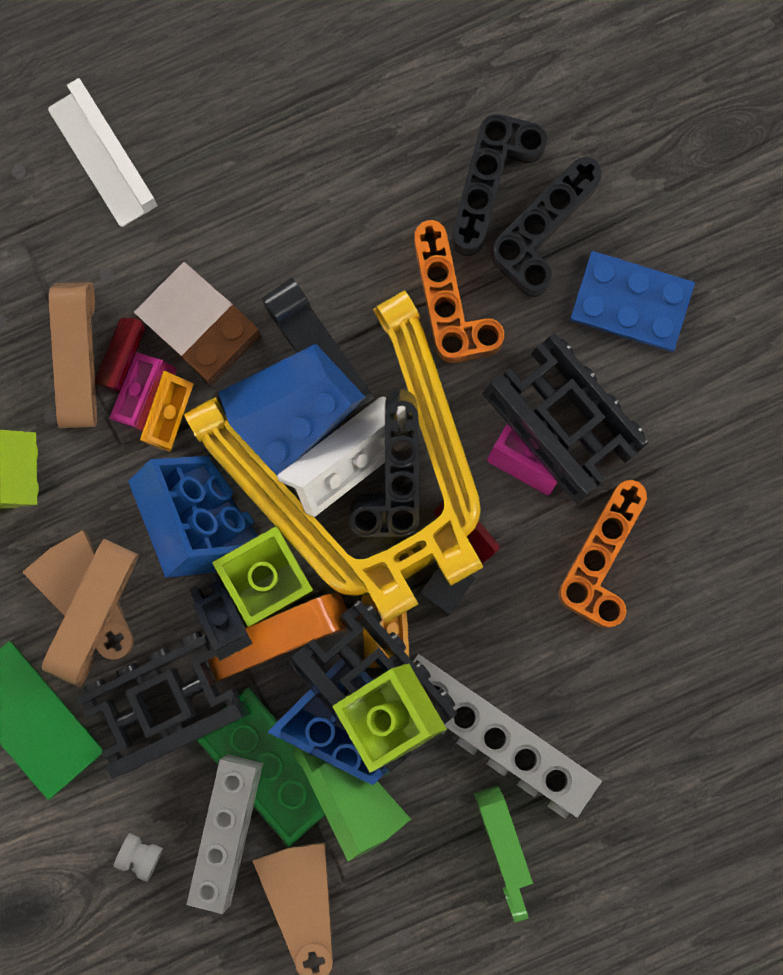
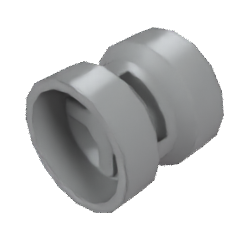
[114,833,163,882]

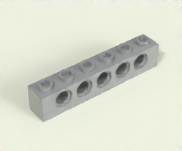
[413,654,602,819]

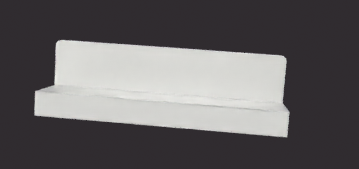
[48,78,158,227]
[277,397,409,517]

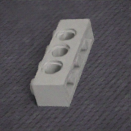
[187,754,263,914]

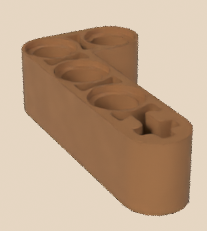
[49,282,97,428]
[42,539,138,688]

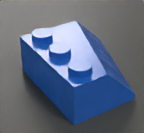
[218,344,365,475]
[128,456,258,578]
[268,658,384,785]

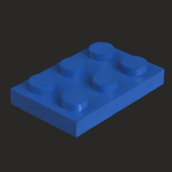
[570,251,695,353]

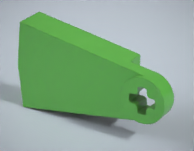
[294,746,411,862]
[473,785,533,923]

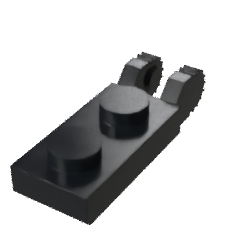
[189,575,253,661]

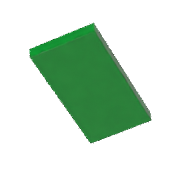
[0,641,104,800]
[197,687,325,847]

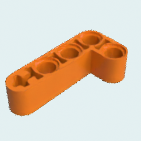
[414,220,504,363]
[558,480,647,628]
[208,592,348,682]

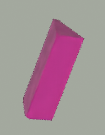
[109,352,177,432]
[487,424,557,495]

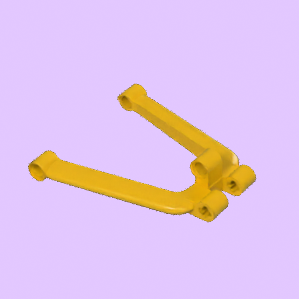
[184,290,483,623]

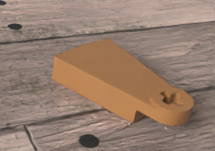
[23,530,134,660]
[253,842,333,975]

